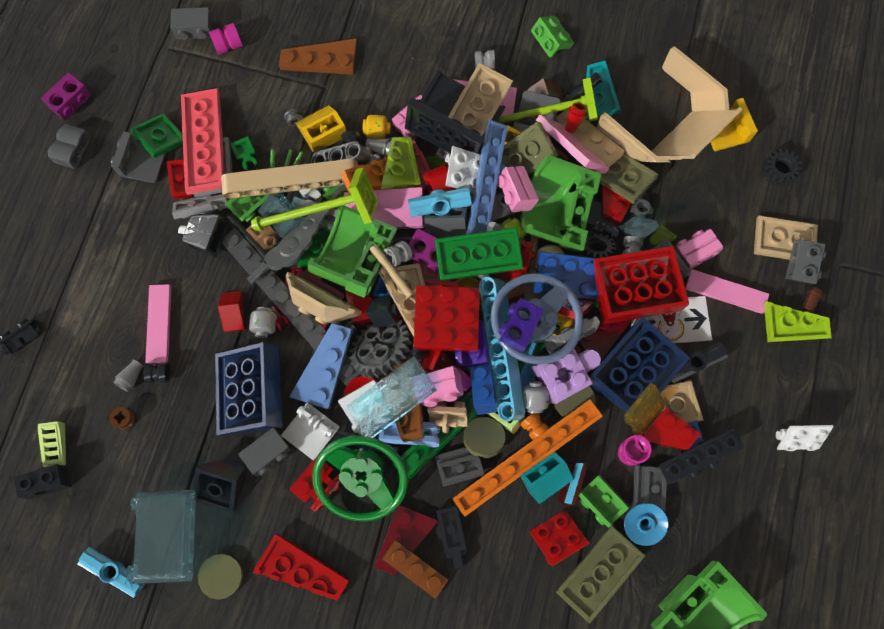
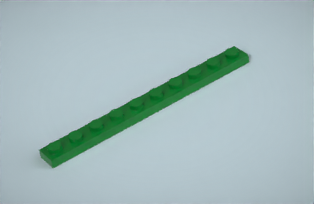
[392,342,546,481]

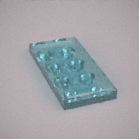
[347,356,437,438]

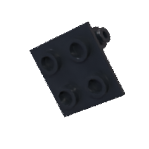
[585,200,621,243]

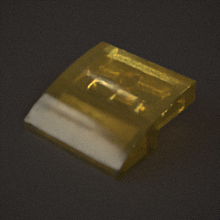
[624,383,665,436]

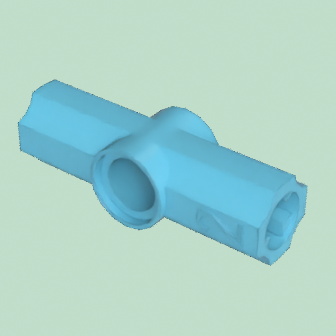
[408,187,472,217]
[78,547,146,598]

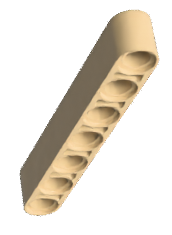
[221,159,358,198]

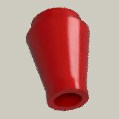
[565,102,587,133]

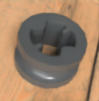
[284,108,303,127]

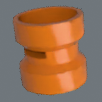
[520,413,549,440]

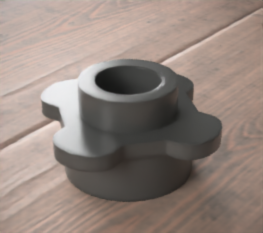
[630,198,653,221]

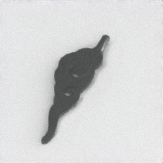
[247,184,347,284]

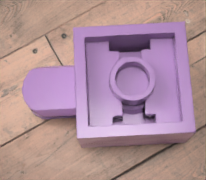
[531,349,601,404]

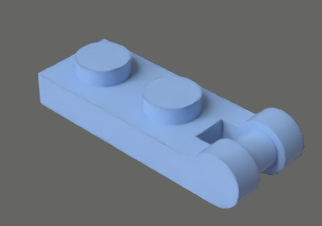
[379,420,440,447]

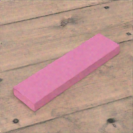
[685,269,769,314]
[146,285,171,365]

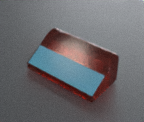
[557,462,587,507]

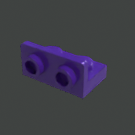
[455,321,490,367]

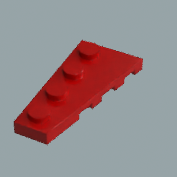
[252,533,350,601]

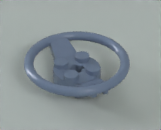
[491,273,583,364]

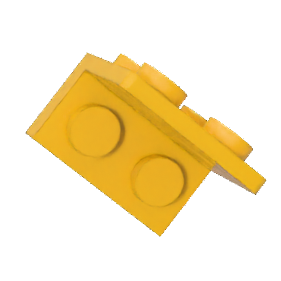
[710,98,757,151]

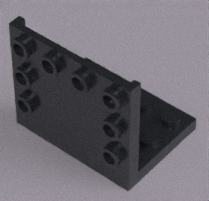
[405,70,506,154]

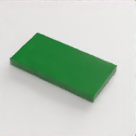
[435,227,523,281]

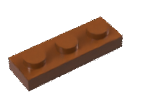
[382,540,448,599]

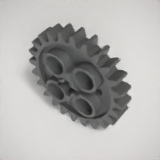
[349,320,412,379]

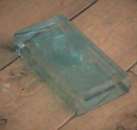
[620,216,659,238]

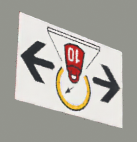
[631,296,712,343]

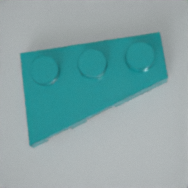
[585,61,621,122]

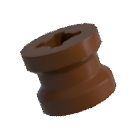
[109,407,136,430]

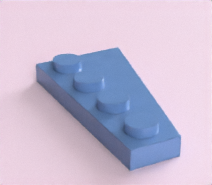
[289,323,353,409]

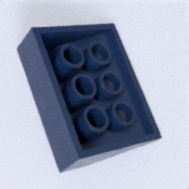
[588,316,690,420]
[215,342,282,436]

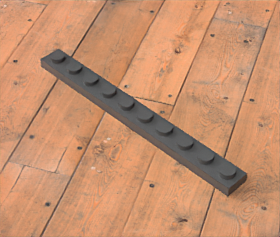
[222,228,361,386]

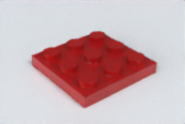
[413,285,480,352]

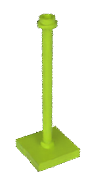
[498,78,598,124]
[251,167,378,231]

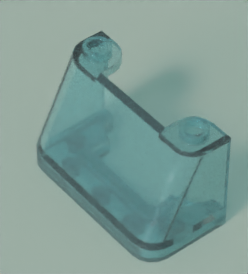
[127,490,196,584]

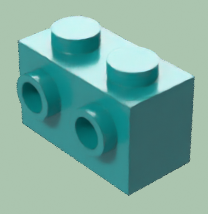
[520,452,574,504]

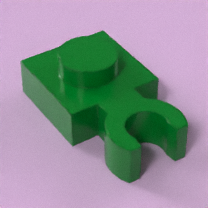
[230,136,259,171]

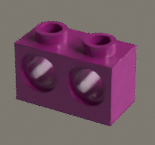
[41,73,91,121]
[408,228,439,272]

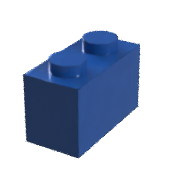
[469,364,498,415]

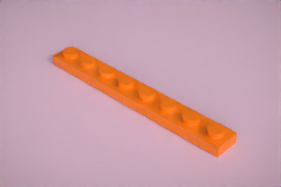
[453,399,603,516]

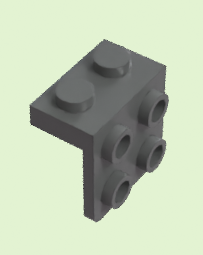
[513,90,560,138]
[111,131,166,183]

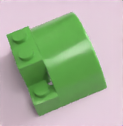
[520,155,601,253]
[308,205,397,298]
[651,561,767,629]

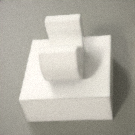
[299,188,323,203]

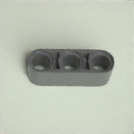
[311,142,370,166]

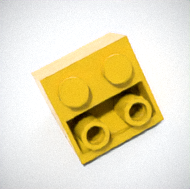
[296,105,346,154]

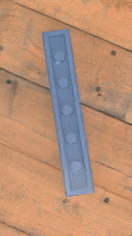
[466,120,508,234]

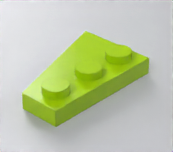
[380,137,421,190]
[764,301,832,342]

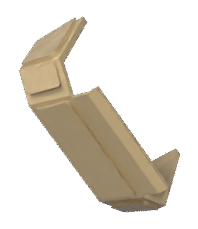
[597,47,743,162]

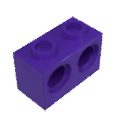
[498,298,544,352]

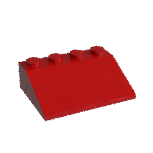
[593,246,689,325]

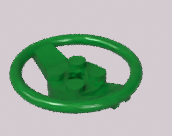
[312,436,408,521]

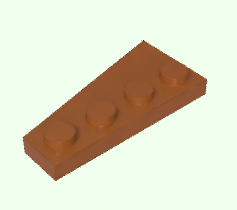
[279,38,357,75]

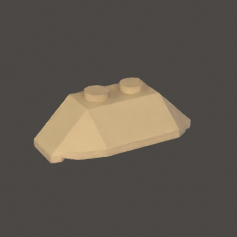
[286,272,362,325]

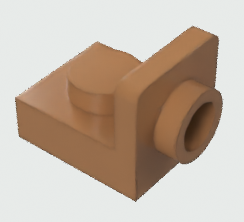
[246,225,281,252]

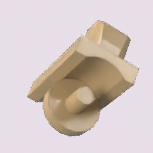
[427,401,468,433]

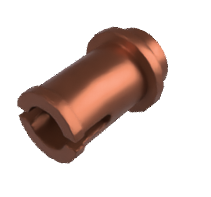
[800,287,823,313]

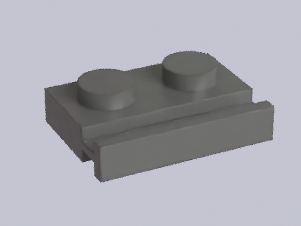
[435,447,484,487]
[632,465,667,512]

